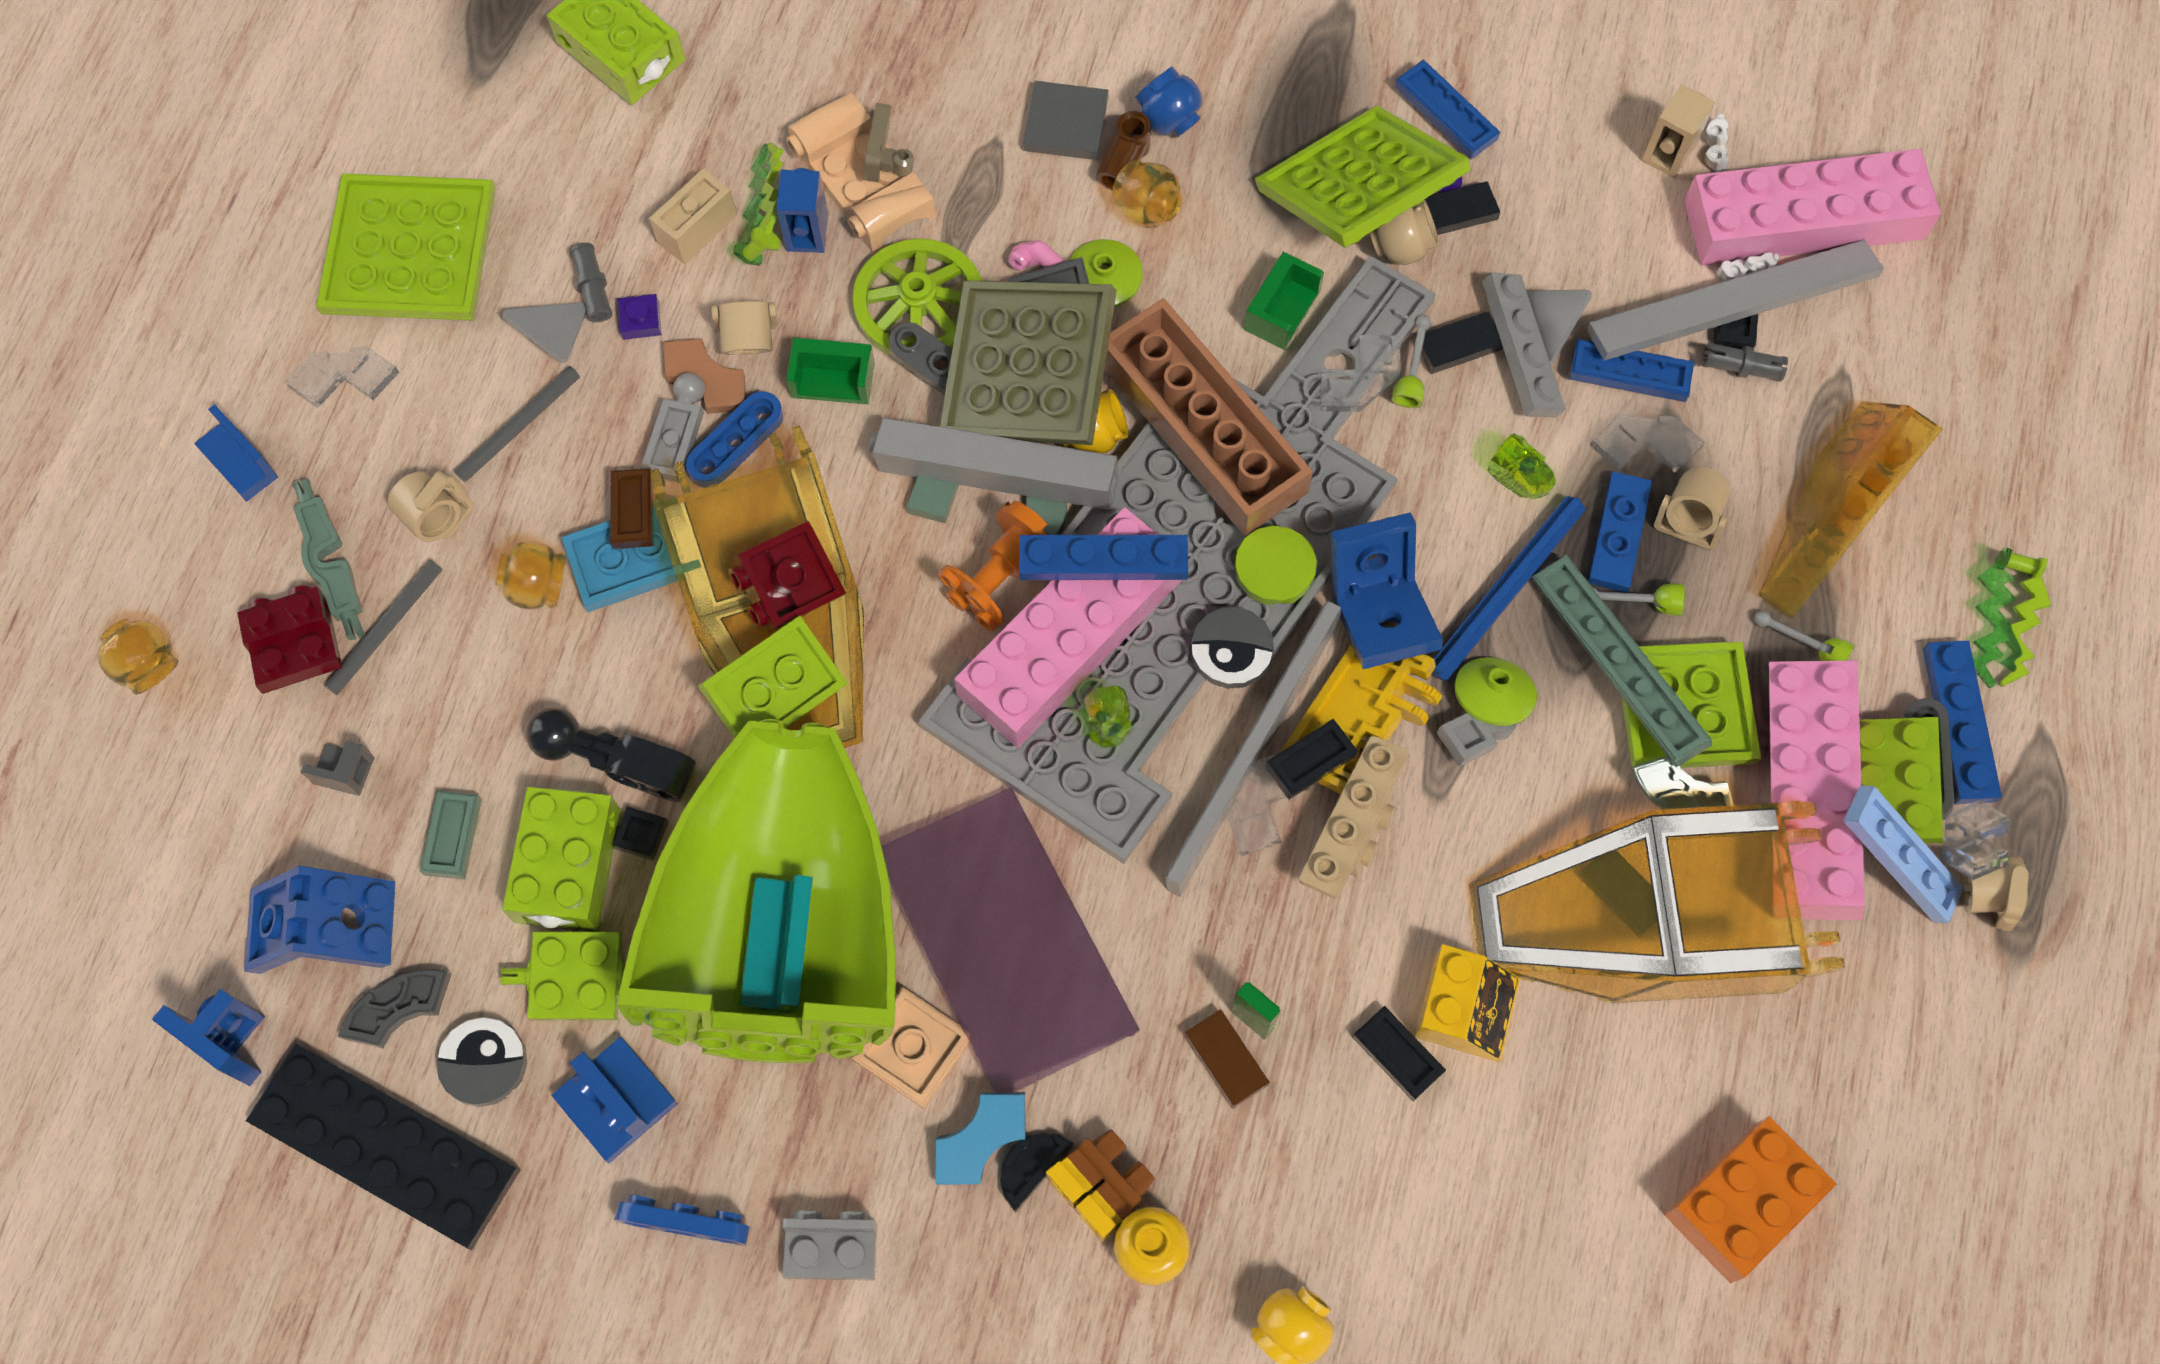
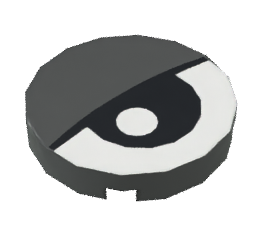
[1191,607,1274,689]
[436,1017,527,1107]

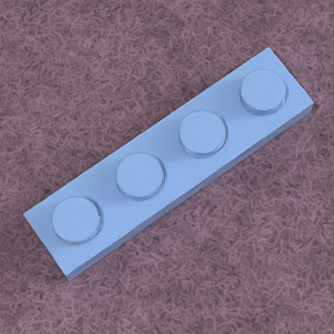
[1843,786,1963,923]

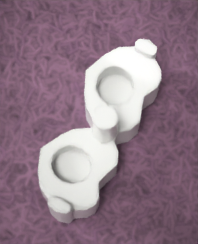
[1704,114,1729,172]
[1717,252,1779,281]

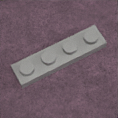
[1482,273,1566,417]

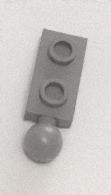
[640,372,705,483]

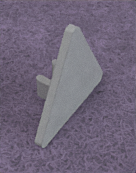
[1527,289,1592,366]
[503,302,587,363]

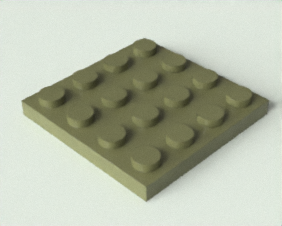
[940,281,1117,445]

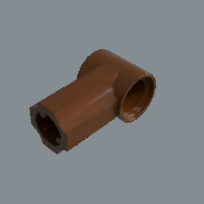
[1096,110,1151,192]

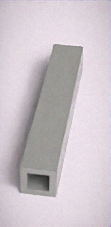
[870,418,1119,510]

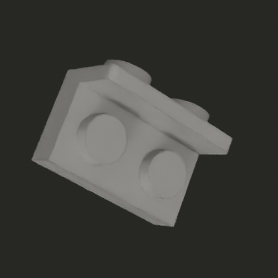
[782,1211,877,1280]

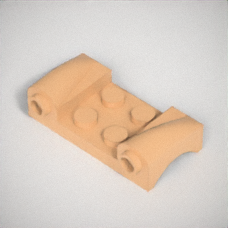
[786,92,936,253]

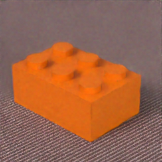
[1664,1116,1837,1283]

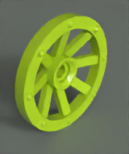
[853,239,982,356]

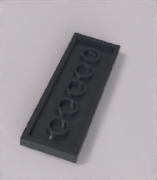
[246,1044,521,1250]

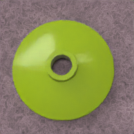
[1069,239,1143,307]
[1454,657,1537,726]

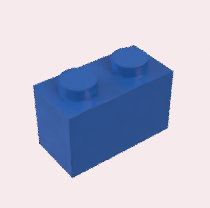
[777,168,828,253]

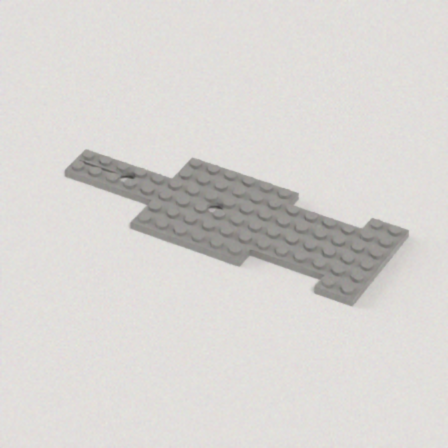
[918,255,1436,864]

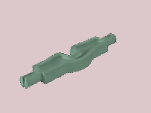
[293,479,364,640]

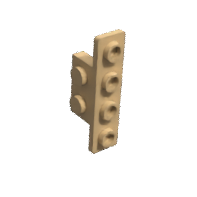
[1299,736,1409,899]

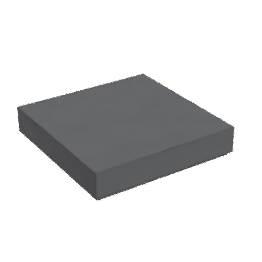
[1023,81,1109,160]

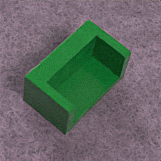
[1244,251,1324,350]
[787,338,875,405]

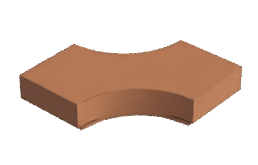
[663,338,746,414]

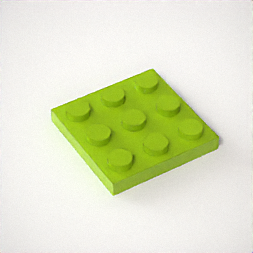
[1622,641,1761,768]

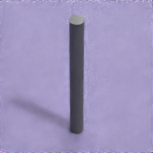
[454,366,580,483]
[324,560,443,695]

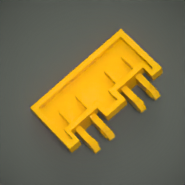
[1280,644,1442,794]

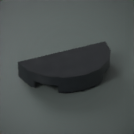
[1000,1133,1074,1213]

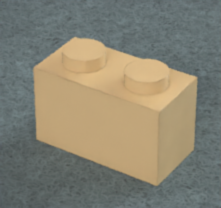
[1642,84,1715,179]

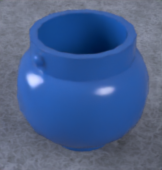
[1135,66,1203,138]

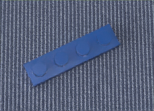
[1019,535,1188,580]
[1923,640,2002,805]

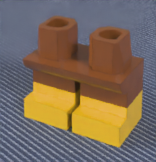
[1046,1129,1155,1243]

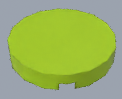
[1235,525,1317,605]

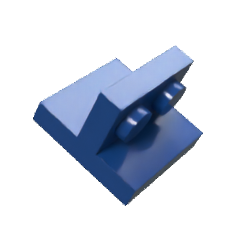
[151,989,265,1086]
[551,1037,678,1164]

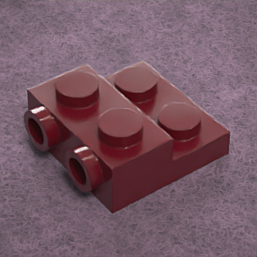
[729,521,847,633]
[237,585,343,694]

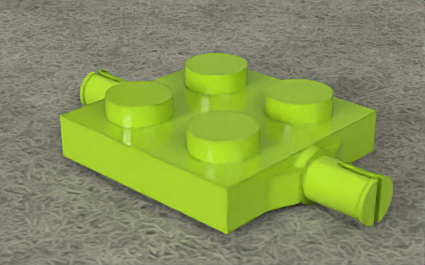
[500,932,625,1020]

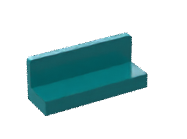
[740,875,813,1013]

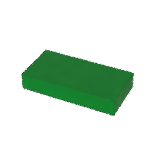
[1231,982,1281,1040]

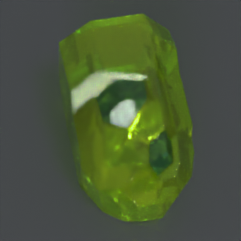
[1487,433,1556,499]
[1084,686,1132,749]

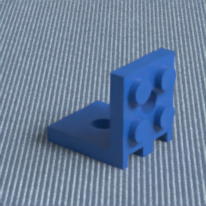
[1331,512,1443,669]
[244,865,396,974]

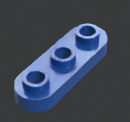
[686,392,783,488]
[614,1195,750,1245]

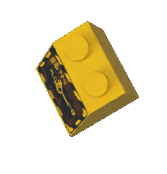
[1414,944,1520,1062]

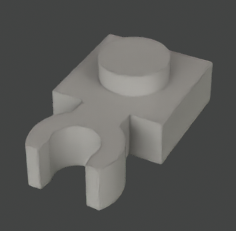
[1437,713,1517,767]

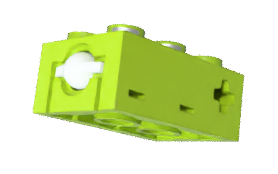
[547,0,686,106]
[502,787,621,932]

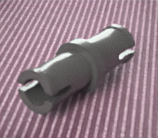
[570,243,612,323]
[1702,342,1788,382]

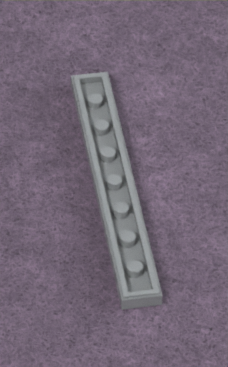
[1586,239,1884,361]
[1165,601,1341,897]

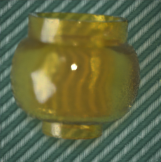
[1112,160,1182,228]
[495,541,567,609]
[97,619,179,695]

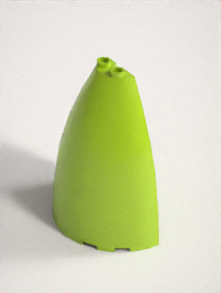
[617,719,896,1063]

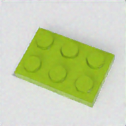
[697,616,848,738]
[1859,717,1944,845]

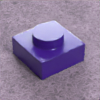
[618,294,662,340]

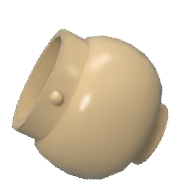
[1370,199,1439,265]

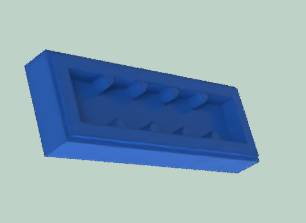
[1395,59,1500,160]
[1569,339,1694,402]
[1588,471,1652,593]

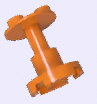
[937,500,1057,632]

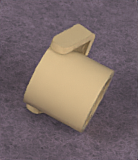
[712,301,777,355]
[1654,467,1731,550]
[388,471,473,542]
[1961,855,2029,931]

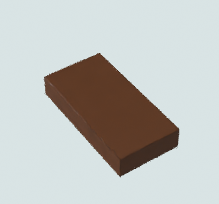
[610,468,654,549]
[1184,1009,1270,1109]

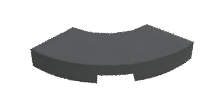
[338,969,452,1049]

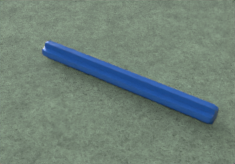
[1432,496,1585,681]

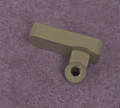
[863,102,914,183]

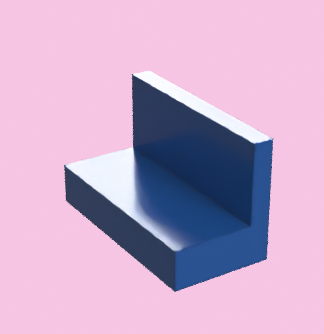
[194,404,278,502]

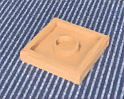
[852,987,974,1110]

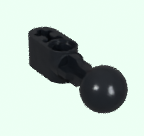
[526,707,696,802]

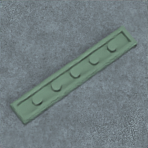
[1532,555,1712,768]

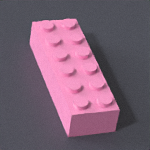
[1684,149,1941,266]
[954,507,1182,749]
[1769,660,1865,921]

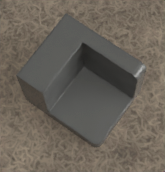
[300,741,375,796]

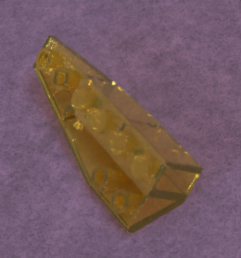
[1758,401,1943,619]

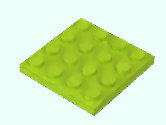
[1255,105,1471,248]
[316,173,496,321]

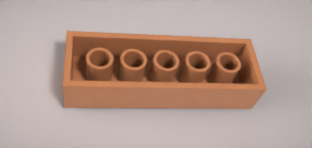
[1105,297,1313,536]

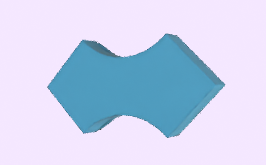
[936,1092,1025,1185]

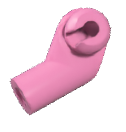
[1008,240,1066,270]

